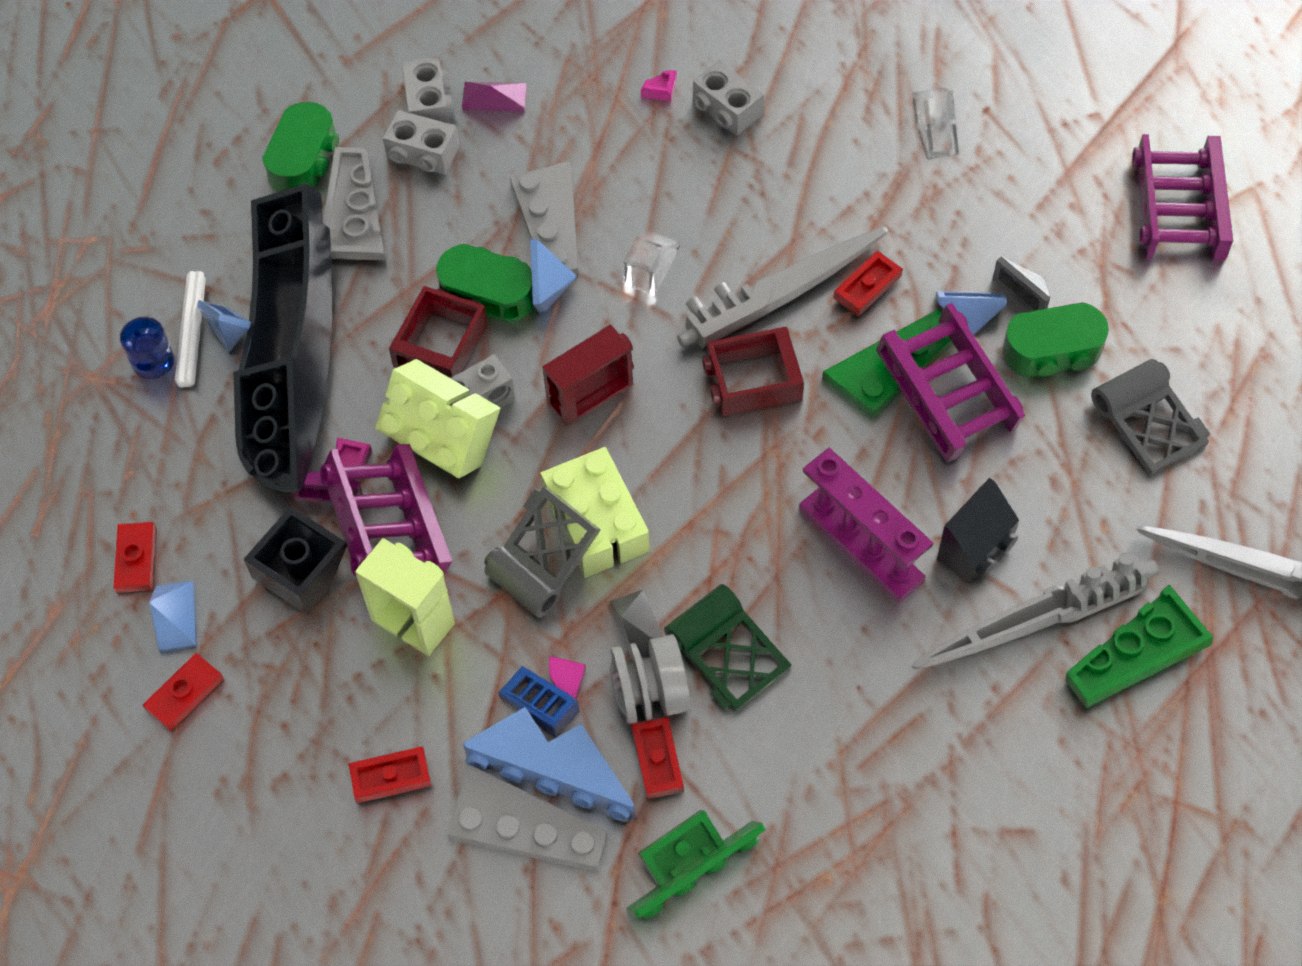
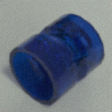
[120,317,175,379]

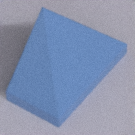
[530,239,577,312]
[936,291,1007,335]
[197,300,251,353]
[149,580,197,653]

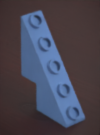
[463,707,636,822]

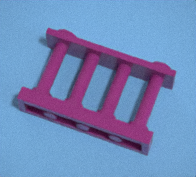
[1132,134,1234,261]
[876,303,1025,463]
[320,444,453,576]
[799,447,934,604]

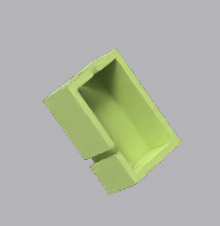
[375,359,501,479]
[540,446,650,578]
[355,538,455,656]

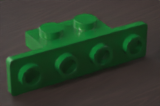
[626,810,766,919]

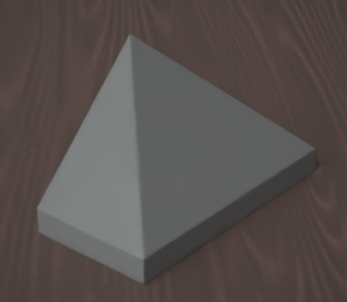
[992,256,1050,311]
[609,589,663,658]

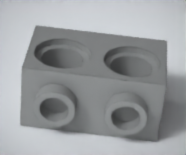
[402,58,454,124]
[693,60,765,136]
[383,110,460,175]
[450,354,515,408]

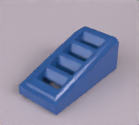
[498,666,579,738]

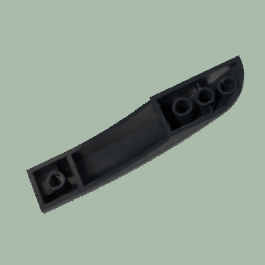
[233,183,332,492]

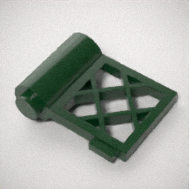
[664,584,792,712]

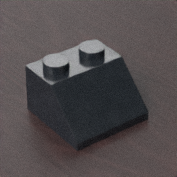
[937,478,1019,585]
[243,506,347,615]

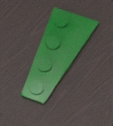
[822,309,953,419]
[1065,584,1214,708]

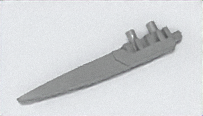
[677,227,888,349]
[1136,526,1302,599]
[911,553,1159,669]

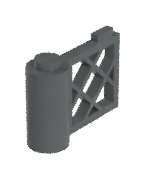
[1091,359,1210,476]
[484,487,601,618]

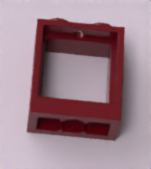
[389,286,488,378]
[542,324,634,427]
[702,326,804,417]

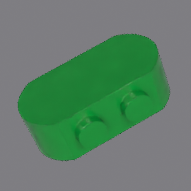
[262,102,339,192]
[436,244,534,323]
[1002,302,1109,377]

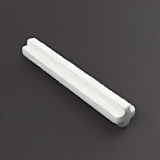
[175,271,206,388]

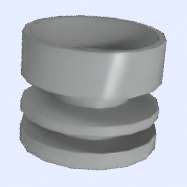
[610,634,691,724]

